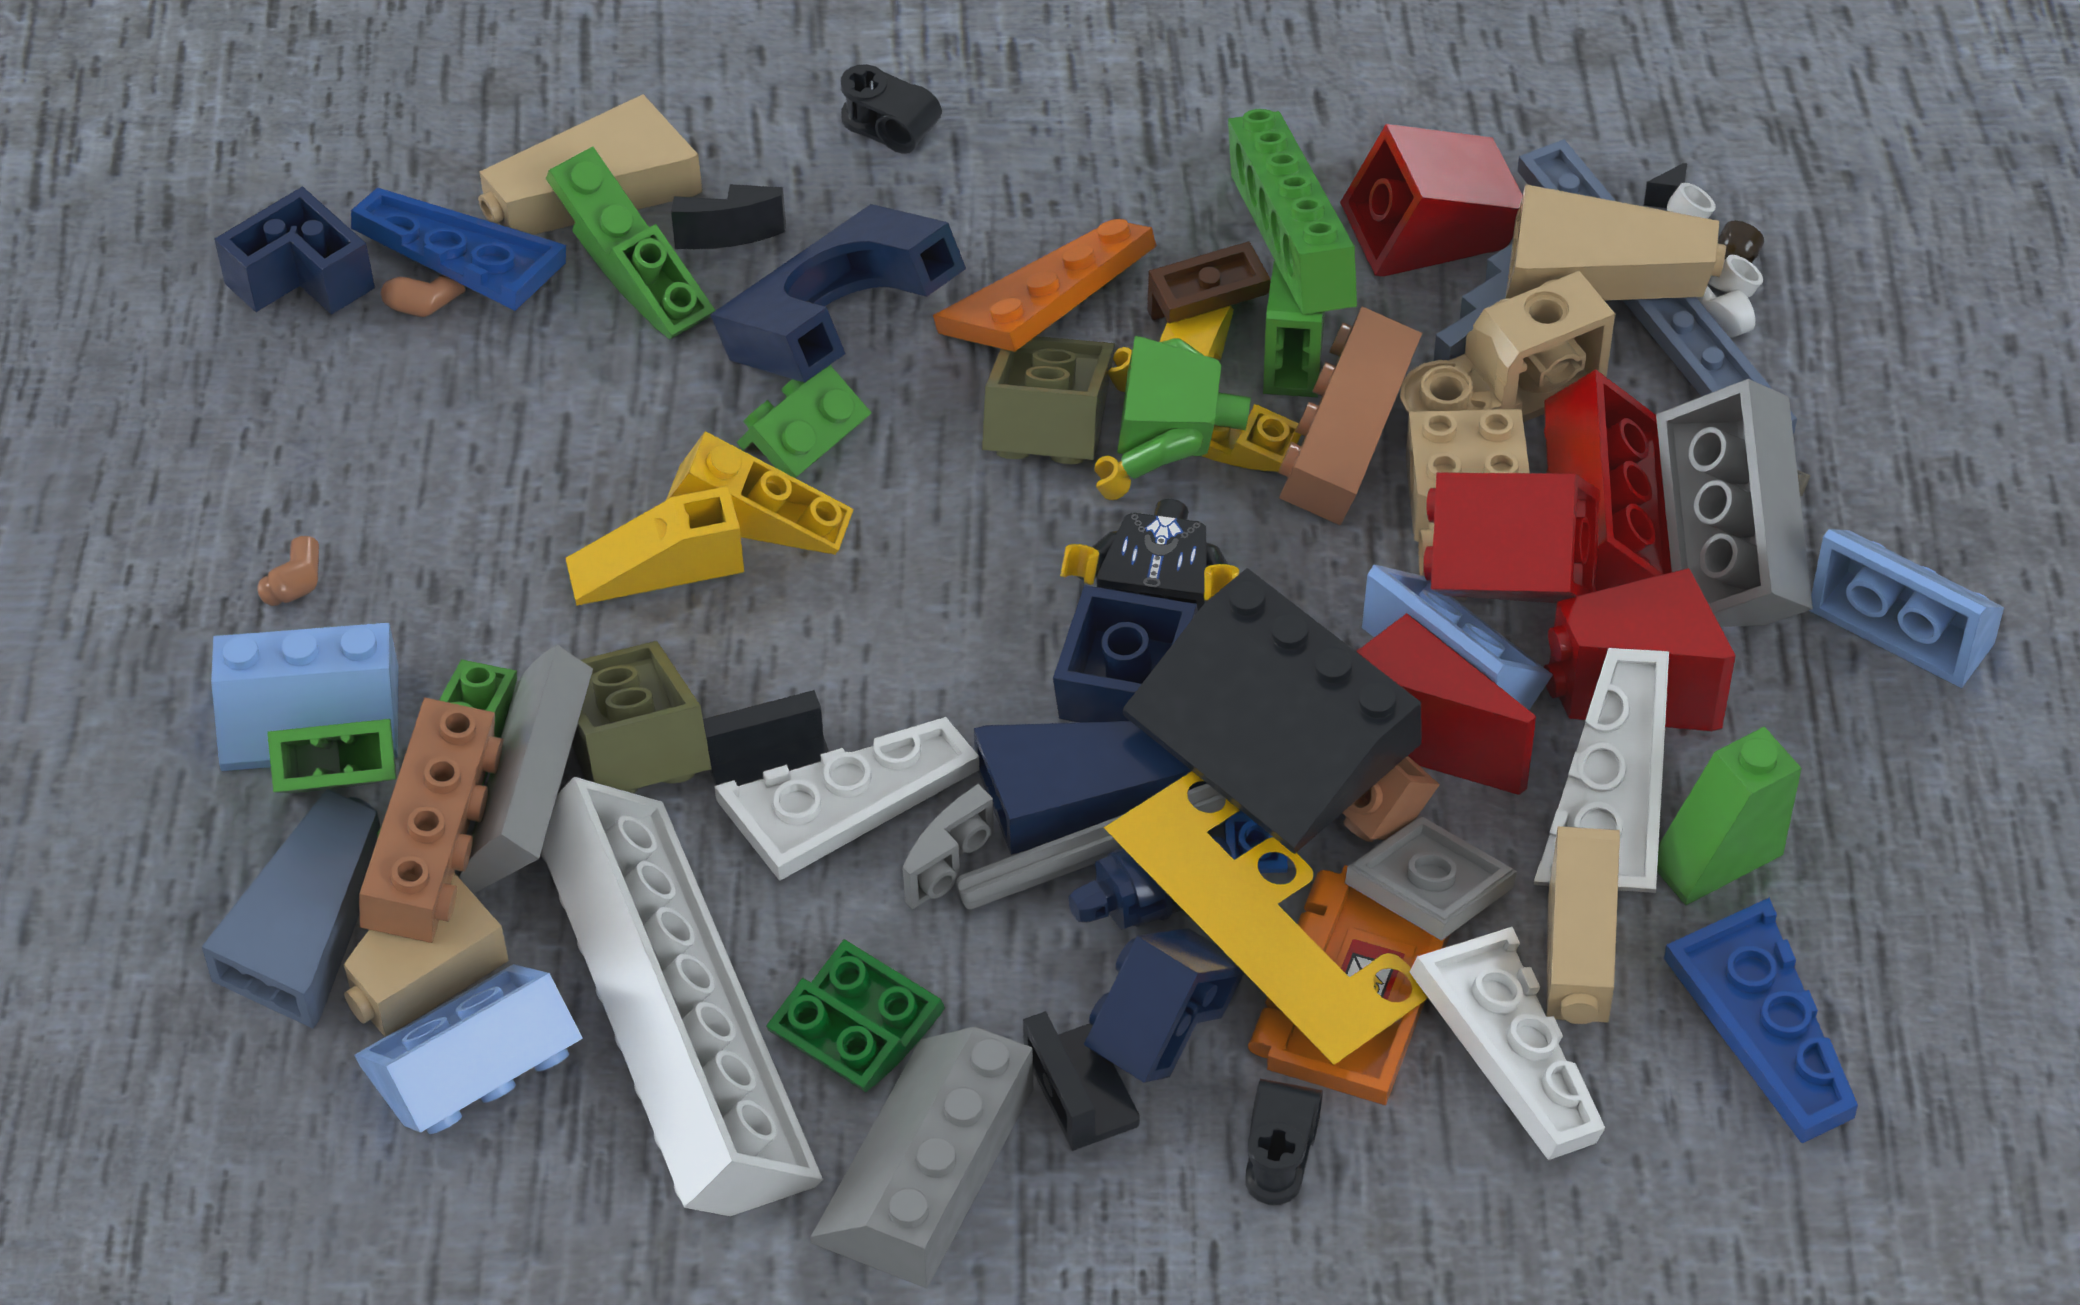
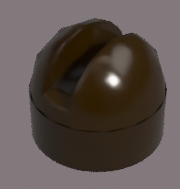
[1718,220,1764,263]

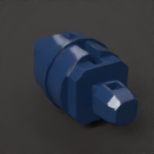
[1068,837,1232,930]

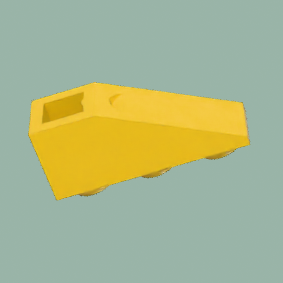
[666,431,854,555]
[565,486,744,606]

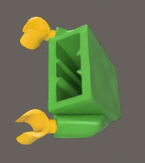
[1094,336,1251,500]

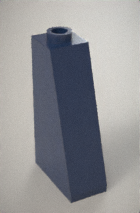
[974,721,1207,855]

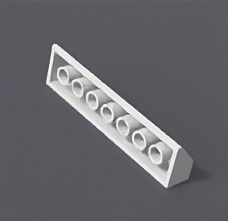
[541,777,823,1216]

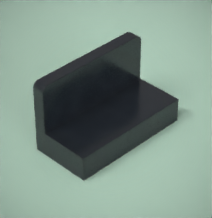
[703,690,829,786]
[1023,1011,1140,1151]

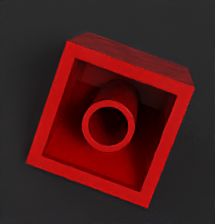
[1340,124,1523,277]
[1424,472,1600,603]
[1544,568,1736,732]

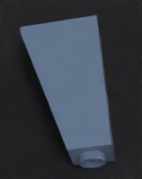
[202,789,381,1029]

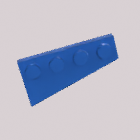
[351,187,566,311]
[1664,897,1858,1143]

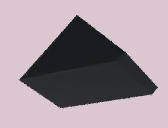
[1644,163,1687,208]

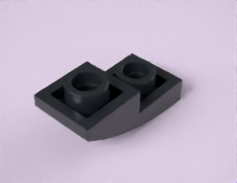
[671,184,786,250]

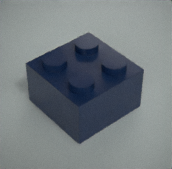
[1053,585,1198,723]

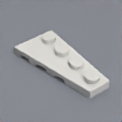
[1534,648,1669,893]
[714,717,979,881]
[1410,927,1605,1160]

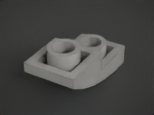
[903,784,994,909]

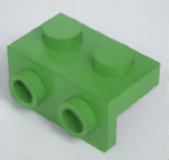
[736,365,872,478]

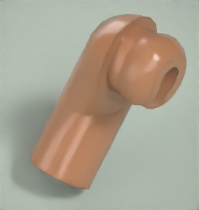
[381,275,465,317]
[257,536,319,606]

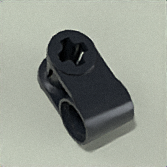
[841,64,942,154]
[1245,1079,1323,1205]

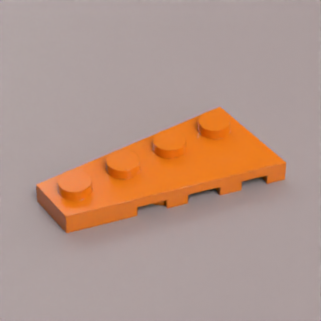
[933,219,1157,352]

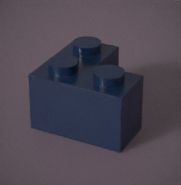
[214,186,375,315]
[1084,928,1244,1083]

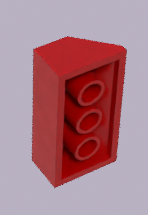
[1544,369,1672,592]

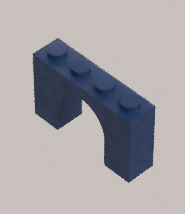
[710,204,966,383]

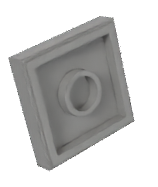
[1345,816,1517,941]

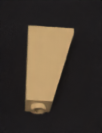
[478,94,702,235]
[1505,184,1726,300]

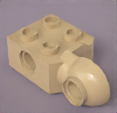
[1400,271,1615,423]
[1405,409,1530,602]

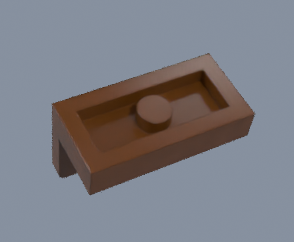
[1147,241,1271,324]

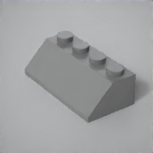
[1656,379,1813,627]
[811,1026,1034,1288]

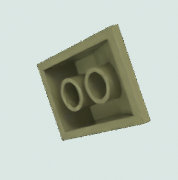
[982,336,1115,464]
[572,641,711,793]

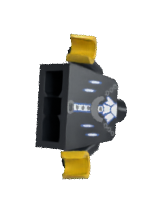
[1060,499,1239,611]

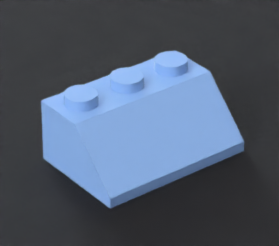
[1809,529,2004,688]
[1362,565,1553,710]
[211,623,399,771]
[354,964,583,1134]

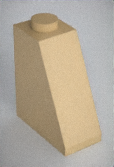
[1546,826,1620,1024]
[344,873,509,1037]

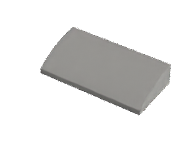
[459,644,593,894]

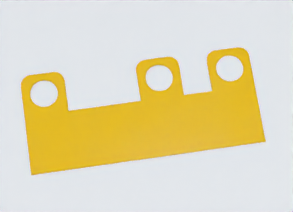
[1104,771,1428,1065]

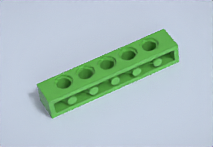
[1228,109,1357,315]

